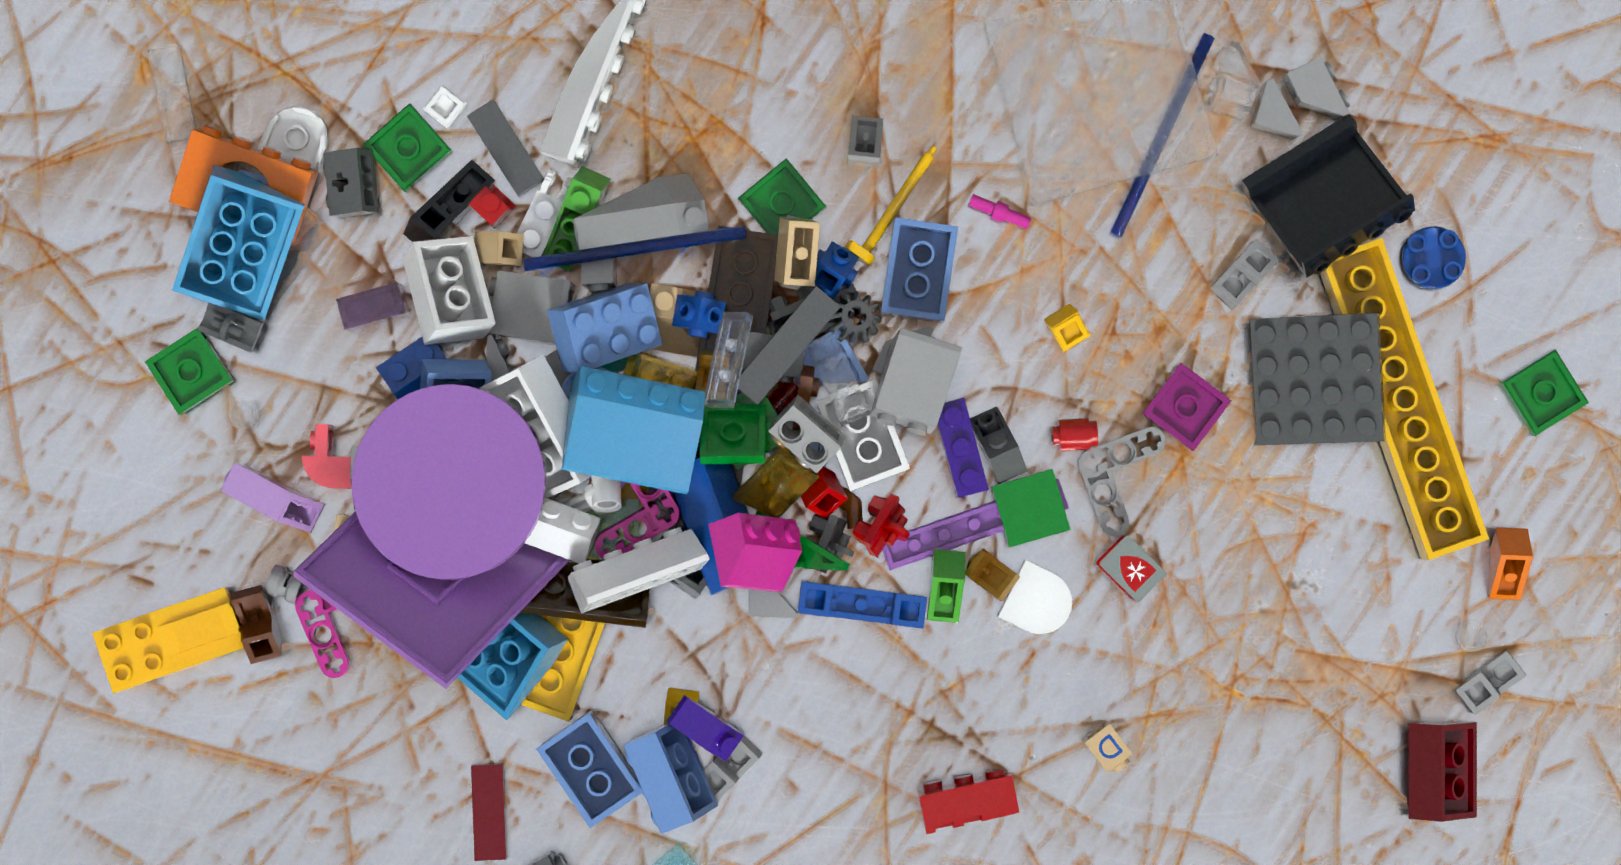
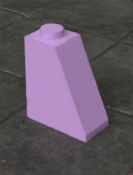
[220,462,324,533]

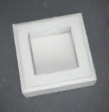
[423,84,468,130]

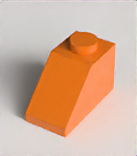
[1488,527,1533,600]

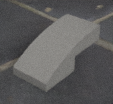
[1210,238,1280,309]
[1455,648,1526,715]
[703,737,762,802]

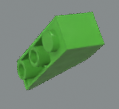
[541,166,611,272]

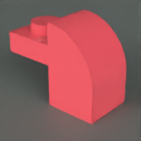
[302,424,352,489]

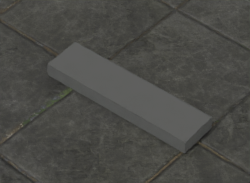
[733,286,841,405]

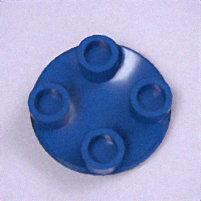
[1402,226,1466,289]

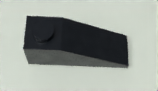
[403,160,495,242]

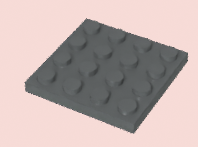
[1250,312,1386,445]

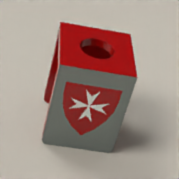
[1096,535,1167,603]

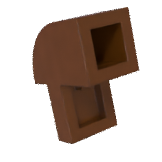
[231,585,282,664]

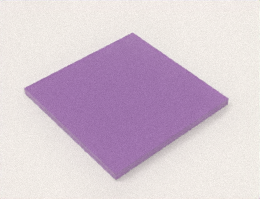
[294,511,569,689]

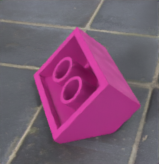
[708,513,802,592]

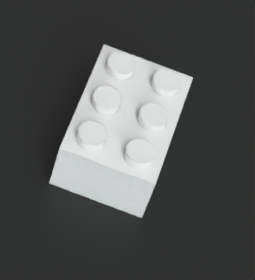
[402,236,496,345]
[816,379,910,491]

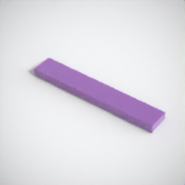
[883,479,1069,570]

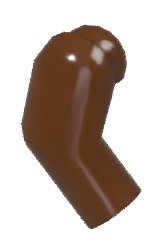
[839,487,863,529]

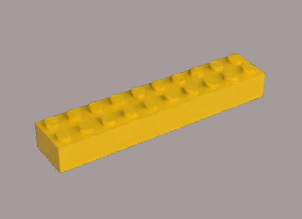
[1320,238,1489,560]

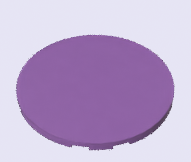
[352,384,546,580]

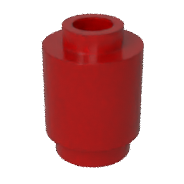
[1051,418,1098,451]

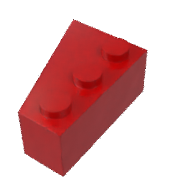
[917,768,1019,834]

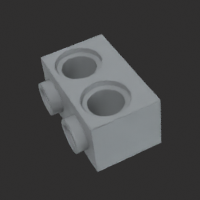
[768,395,846,473]

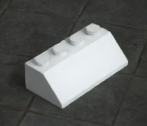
[480,354,592,498]
[568,527,710,614]

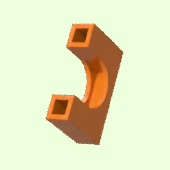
[169,125,319,244]

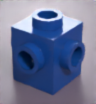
[815,241,859,299]
[672,291,726,338]

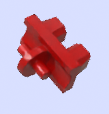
[852,494,910,558]

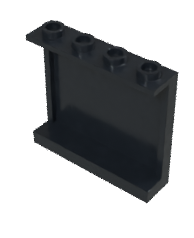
[1242,114,1415,278]

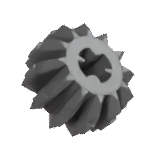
[829,291,882,346]

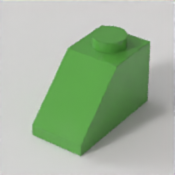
[927,549,966,623]

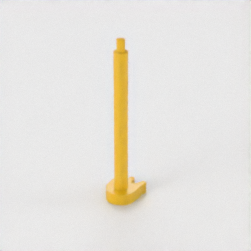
[844,145,937,266]

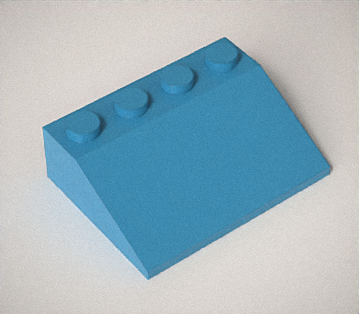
[172,164,305,321]
[561,366,705,494]
[457,613,568,720]

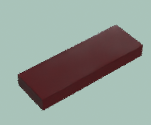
[471,763,507,861]

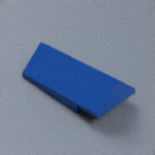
[673,458,749,596]

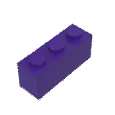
[937,397,989,498]

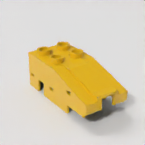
[92,587,244,693]

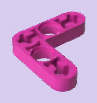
[595,483,679,558]
[295,589,351,678]

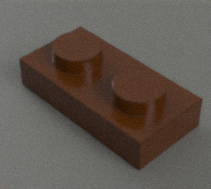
[792,365,820,430]

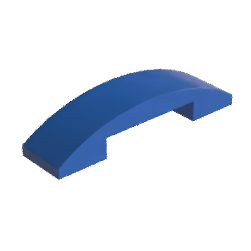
[797,581,927,629]

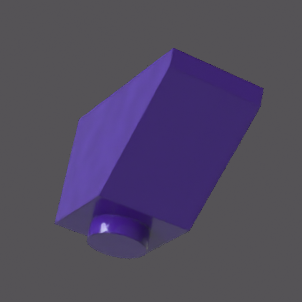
[666,695,744,761]

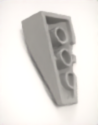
[573,174,709,251]

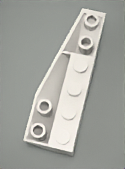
[540,0,646,168]

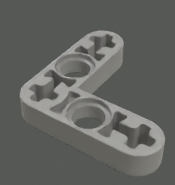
[1077,427,1166,537]

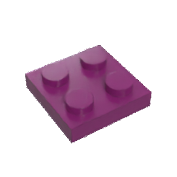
[1142,363,1232,451]

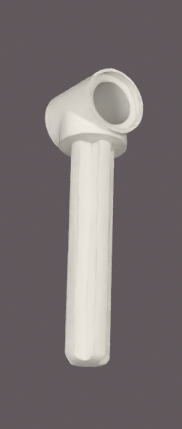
[561,476,621,513]

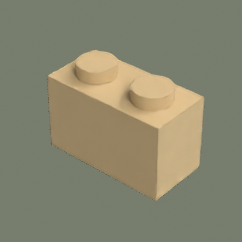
[774,217,820,287]

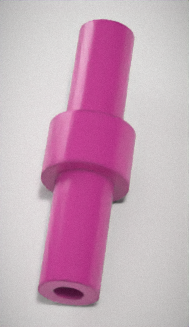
[969,194,1031,229]

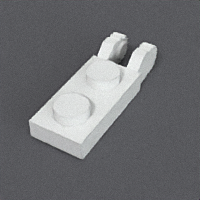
[517,169,572,261]

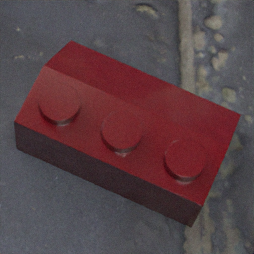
[1407,722,1477,822]

